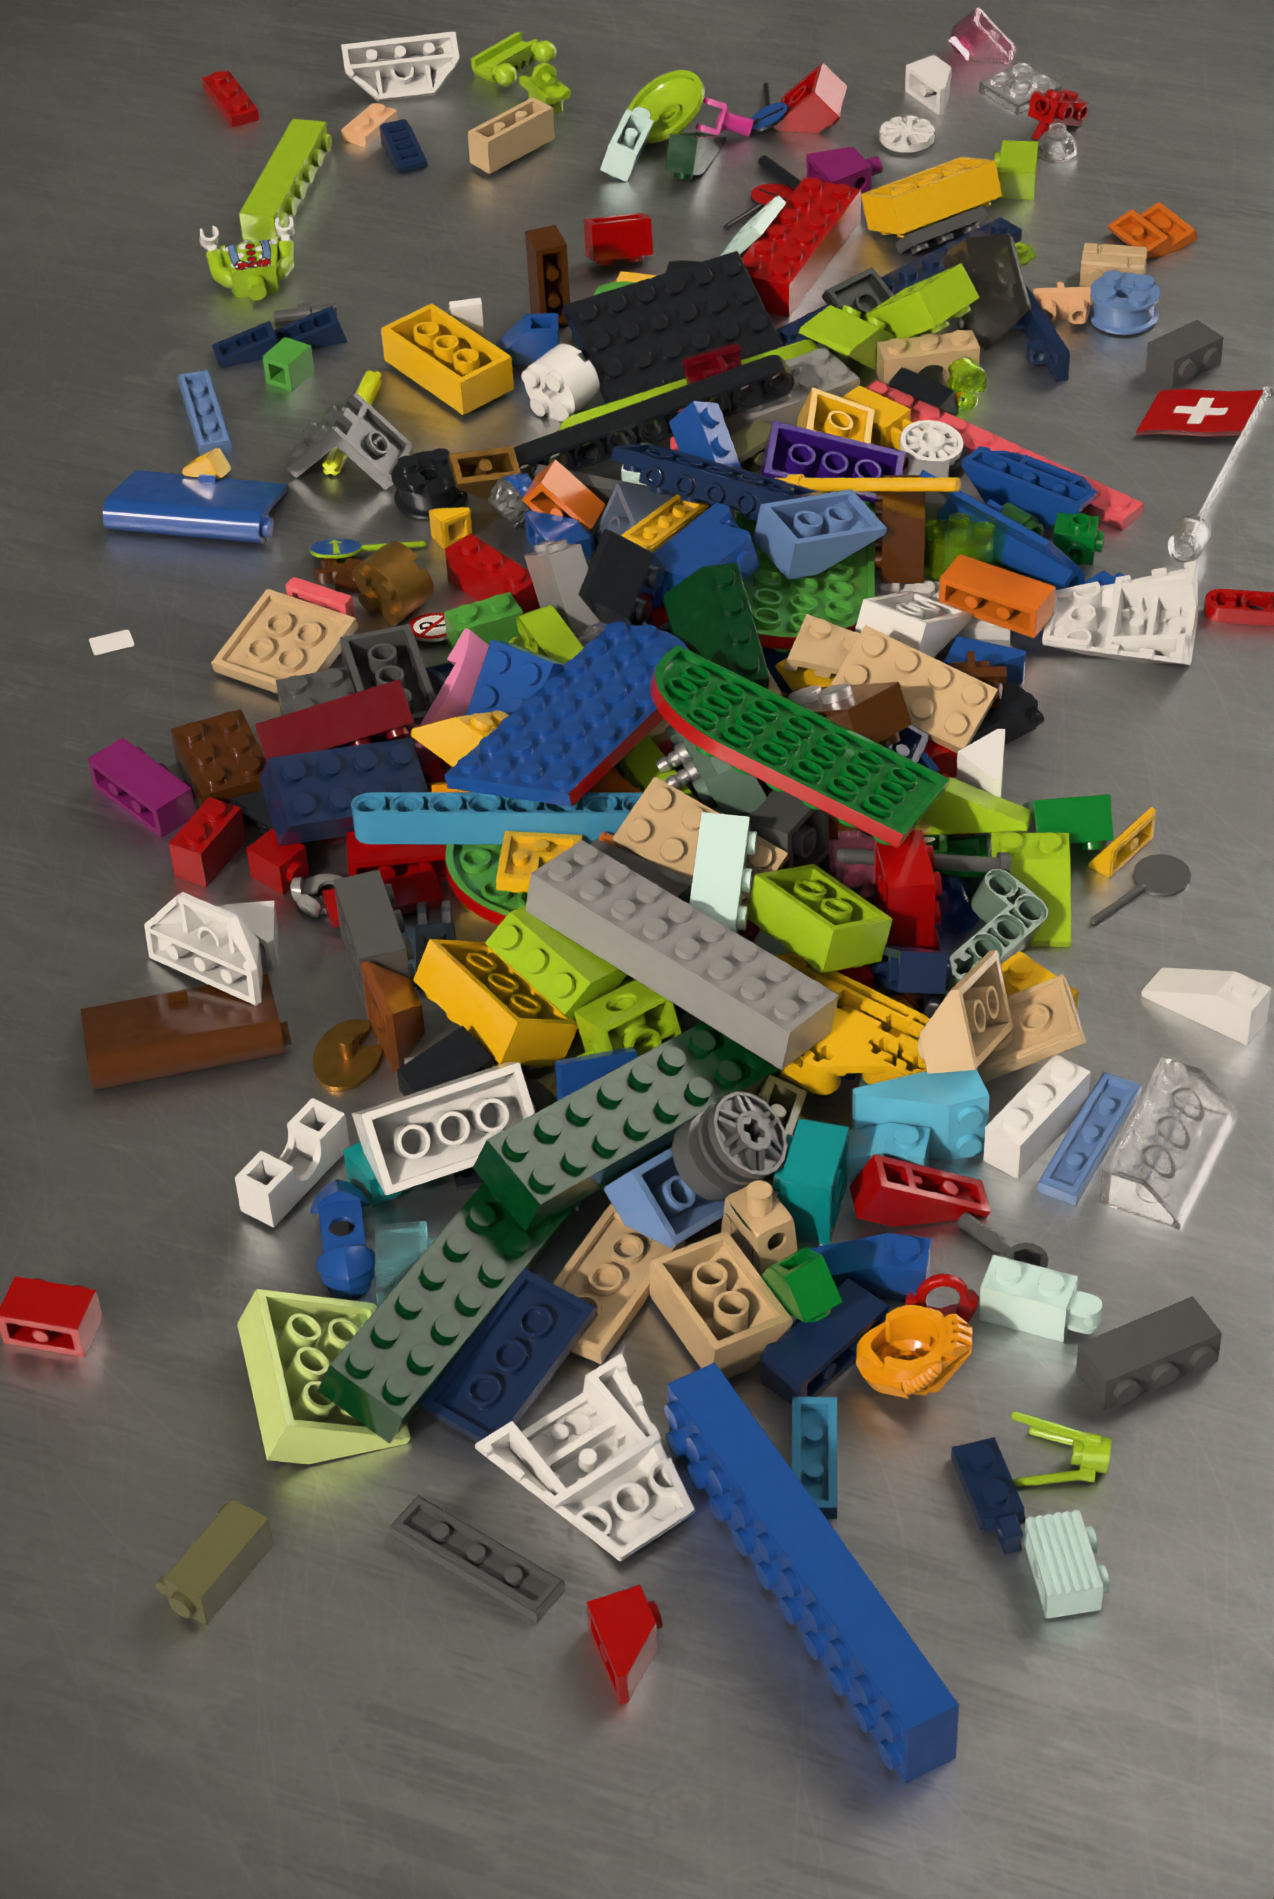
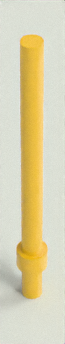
[775,474,961,492]

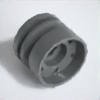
[672,1091,787,1202]

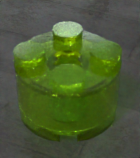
[924,513,995,580]

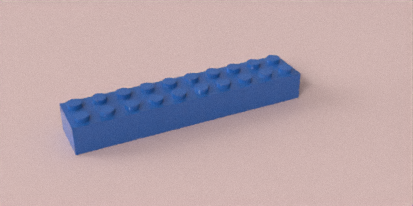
[664,1362,959,1784]

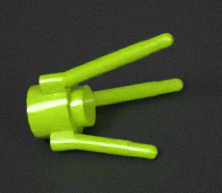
[1011,1411,1111,1487]

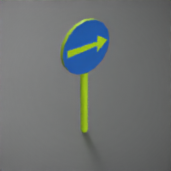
[310,539,426,559]

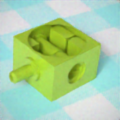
[574,979,681,1057]

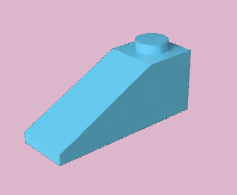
[848,1122,931,1183]

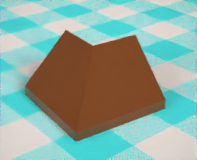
[360,961,425,1073]

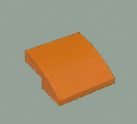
[1108,202,1198,258]

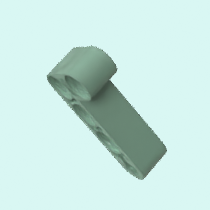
[939,869,1048,1001]

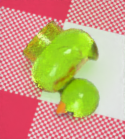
[947,357,988,411]

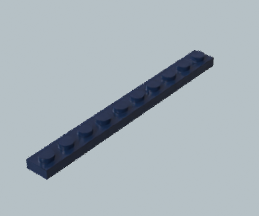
[776,217,1022,347]

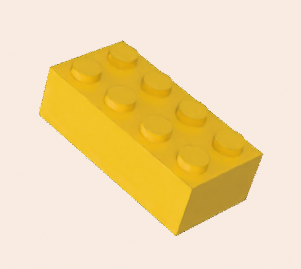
[861,156,1002,238]
[381,303,514,415]
[413,939,578,1068]

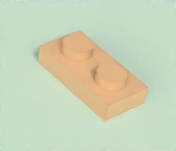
[341,103,398,147]

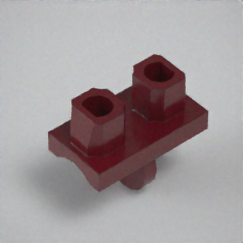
[682,343,742,385]

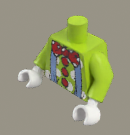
[199,217,295,301]

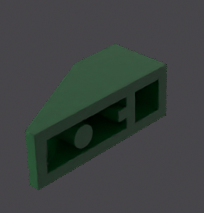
[665,132,726,180]

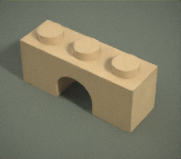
[876,330,980,391]

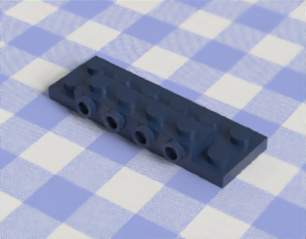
[611,442,826,521]

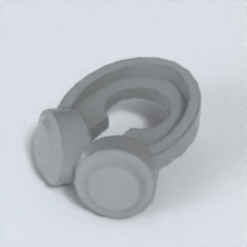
[290,874,344,918]

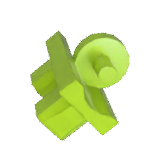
[519,62,571,115]

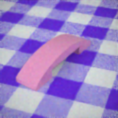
[411,628,489,769]

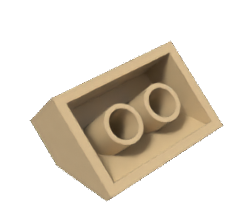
[918,950,1013,1074]
[649,1231,792,1379]

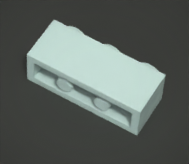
[689,812,757,934]

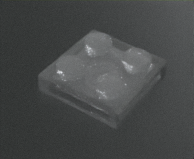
[979,63,1062,115]

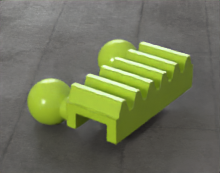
[471,31,557,87]

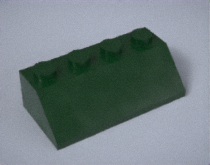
[663,562,770,689]

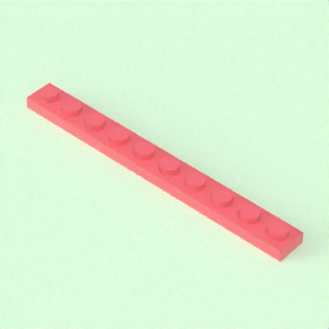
[865,380,1144,530]

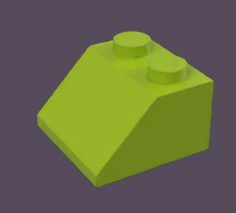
[798,305,895,371]

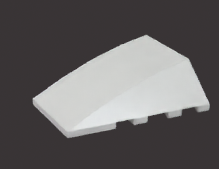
[1042,561,1198,665]
[475,1353,695,1562]

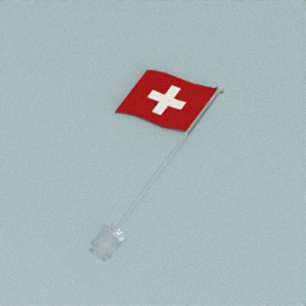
[1136,386,1273,564]

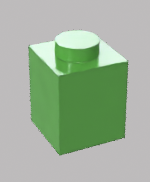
[262,337,314,392]

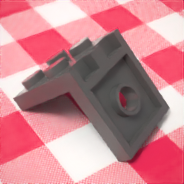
[286,392,414,490]

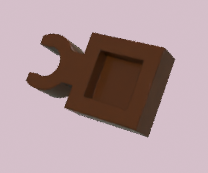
[314,558,363,594]

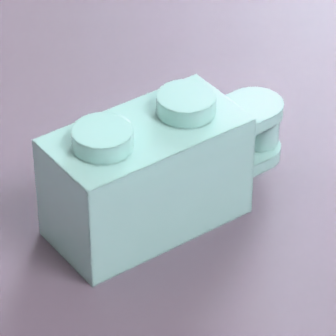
[600,107,654,182]
[979,1255,1102,1342]

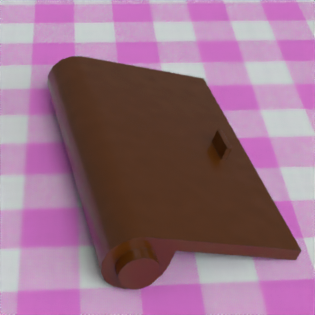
[80,974,292,1091]

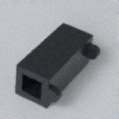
[969,682,1044,745]

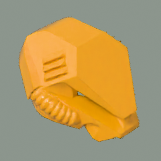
[856,1305,972,1398]

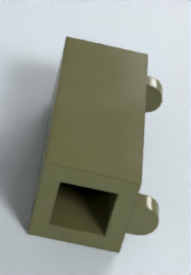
[156,1499,274,1625]

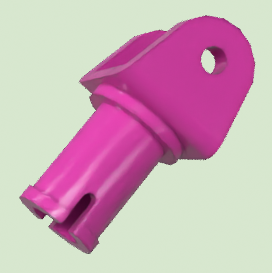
[695,97,754,137]

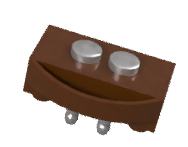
[783,682,912,747]

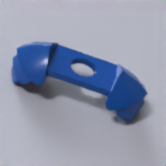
[310,1179,377,1299]

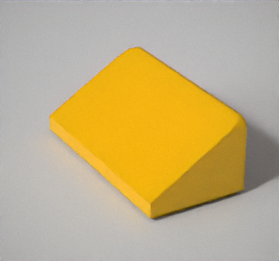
[1088,807,1156,878]

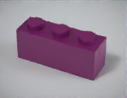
[88,737,196,838]

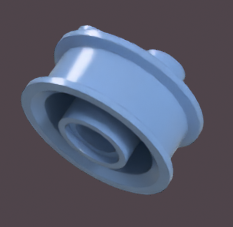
[1088,270,1160,335]

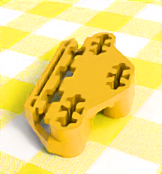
[775,953,930,1095]

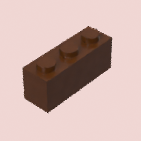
[525,225,570,328]

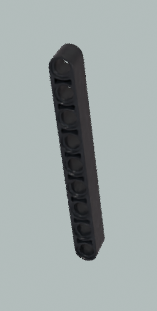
[514,355,794,480]

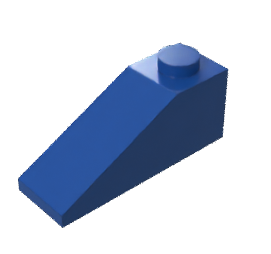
[809,1233,932,1302]

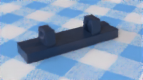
[1004,283,1070,382]

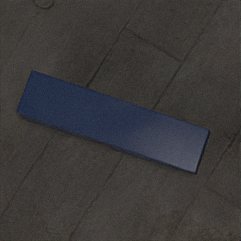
[211,306,347,368]

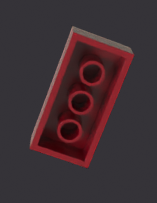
[255,679,416,762]

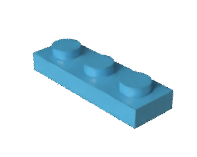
[791,1397,837,1519]

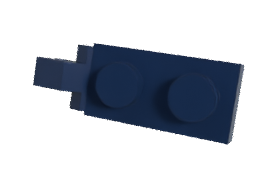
[951,1437,1026,1555]

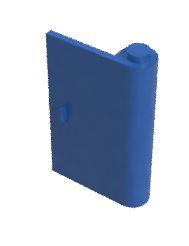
[103,470,288,544]
[919,470,1085,590]

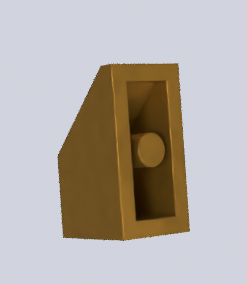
[448,446,521,498]

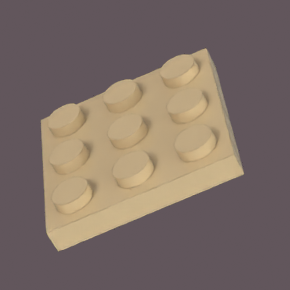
[211,589,358,694]

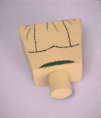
[721,1180,798,1276]

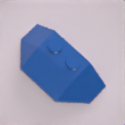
[961,446,1097,530]

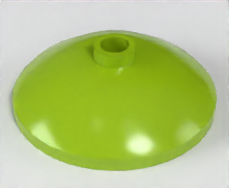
[628,70,705,143]

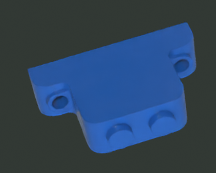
[651,503,760,611]

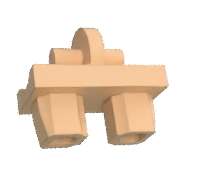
[1032,282,1091,324]

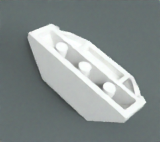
[341,31,460,102]
[144,892,263,1006]

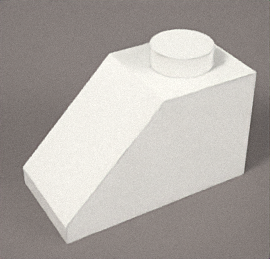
[905,55,952,116]

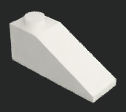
[1141,967,1272,1045]

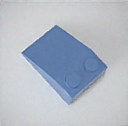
[753,489,887,580]

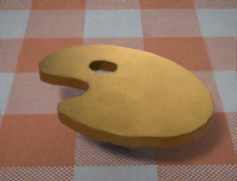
[313,1019,383,1092]

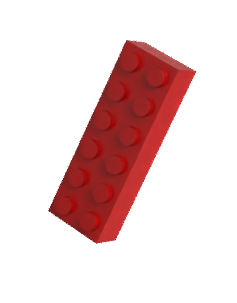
[741,177,861,317]

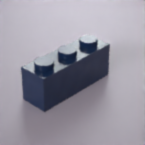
[760,1278,889,1405]

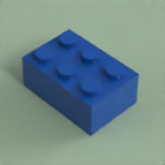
[466,639,564,715]

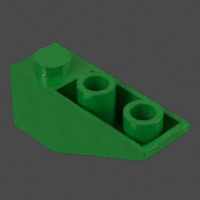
[761,1247,842,1323]

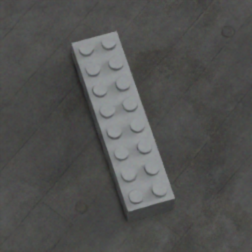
[525,840,839,1070]

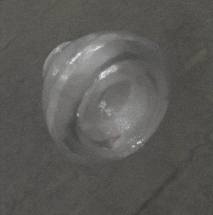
[1038,123,1077,164]

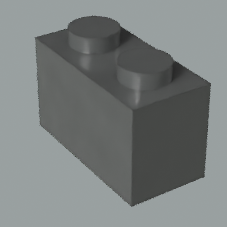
[1146,320,1224,387]

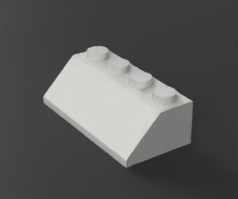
[352,1062,535,1195]

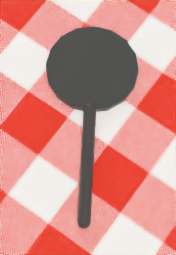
[1090,854,1191,924]

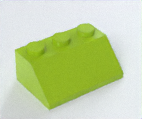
[485,905,627,1022]

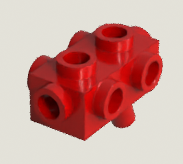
[1027,89,1089,144]

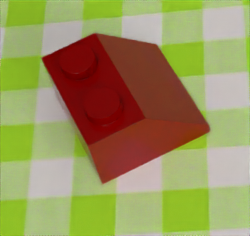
[773,62,847,133]

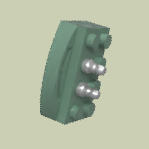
[656,725,767,817]

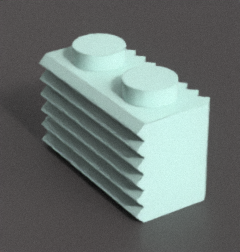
[1024,1509,1110,1619]

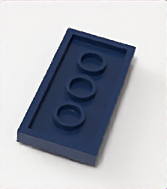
[421,1268,598,1442]

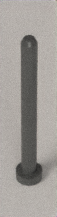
[837,848,1011,873]

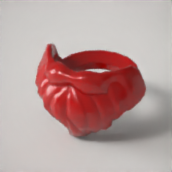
[905,1273,979,1323]

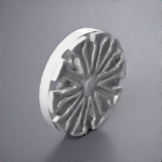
[879,115,935,153]
[899,420,963,466]

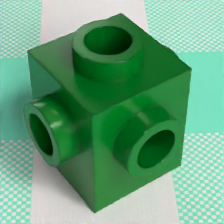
[1052,512,1104,565]

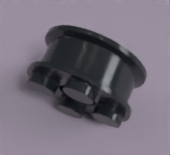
[391,448,468,519]

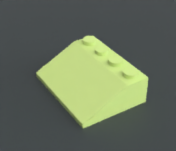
[237,1289,410,1464]

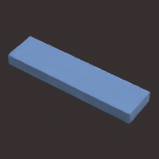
[177,370,233,456]
[1037,1072,1142,1206]

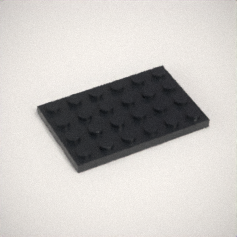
[562,251,783,404]

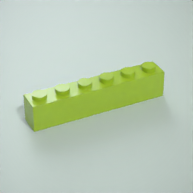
[239,119,332,241]

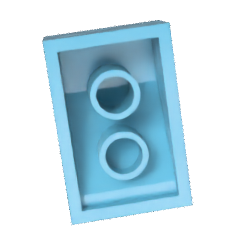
[852,1069,990,1162]

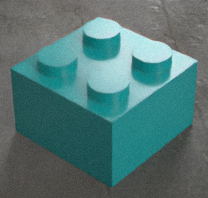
[773,1119,849,1245]

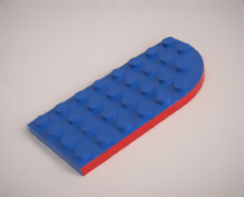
[444,622,689,807]

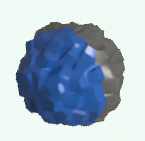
[489,473,533,529]

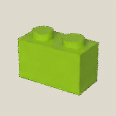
[995,140,1039,200]

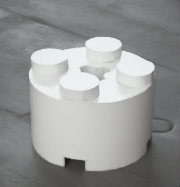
[521,344,600,421]

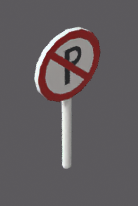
[409,612,447,642]

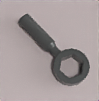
[957,1212,1049,1269]

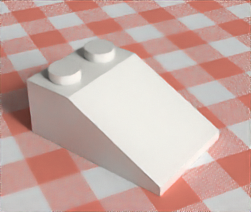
[855,590,972,658]

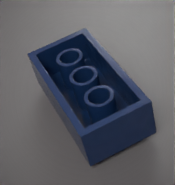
[259,738,429,846]

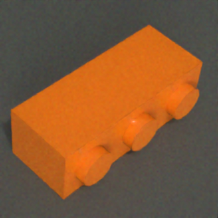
[939,554,1056,639]

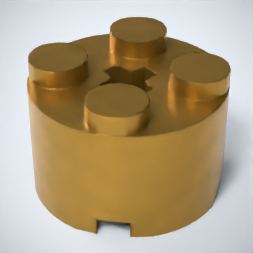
[352,541,434,626]

